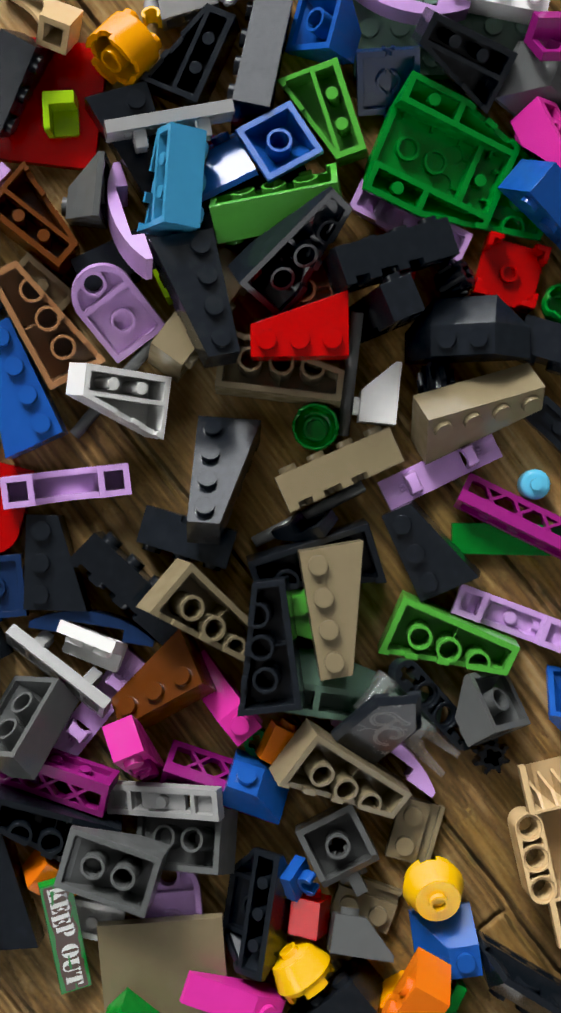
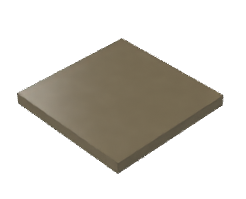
[97,913,227,1013]

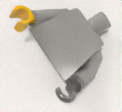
[141,0,238,31]

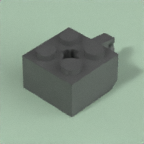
[295,803,380,897]

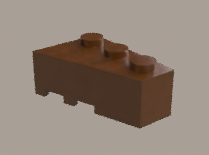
[0,161,80,278]
[111,629,217,730]

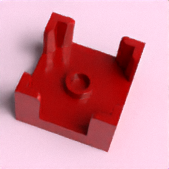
[469,230,552,314]

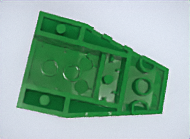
[362,70,543,241]

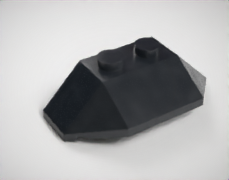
[405,295,531,365]
[223,847,291,982]
[476,929,561,1013]

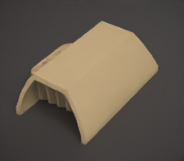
[507,756,561,949]

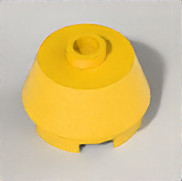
[403,856,464,922]
[272,938,335,1004]

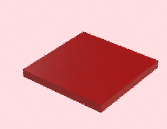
[0,37,106,171]

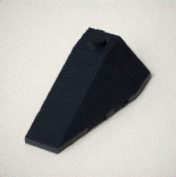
[228,186,353,315]

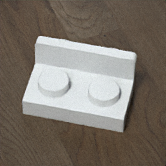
[56,620,129,673]

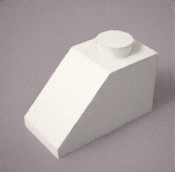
[352,361,402,427]

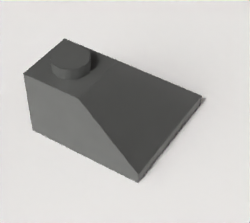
[494,40,561,117]
[61,151,112,229]
[455,671,531,747]
[325,906,394,963]

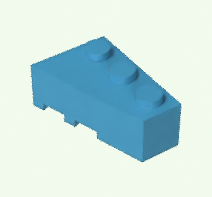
[137,122,209,236]

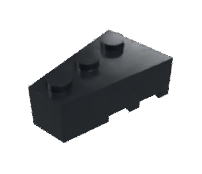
[0,28,55,138]

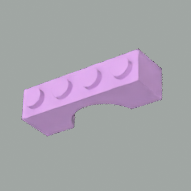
[0,462,132,510]

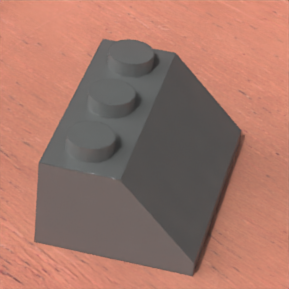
[0,676,79,780]

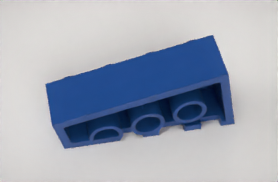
[497,159,561,250]

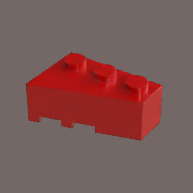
[250,290,349,361]

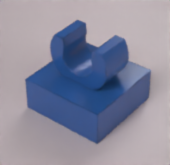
[280,854,320,902]

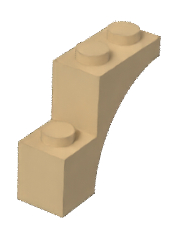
[10,0,84,55]

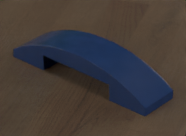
[28,609,156,647]

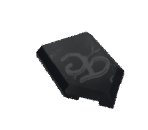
[331,691,422,765]

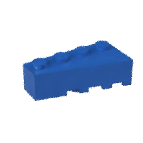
[0,317,69,460]

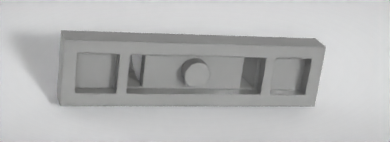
[104,99,235,154]
[5,624,112,718]
[107,780,225,822]

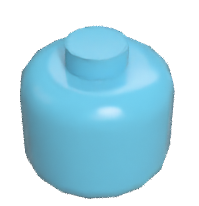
[517,469,551,500]

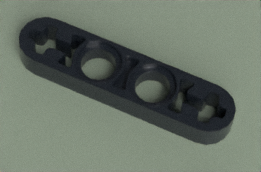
[388,657,473,751]

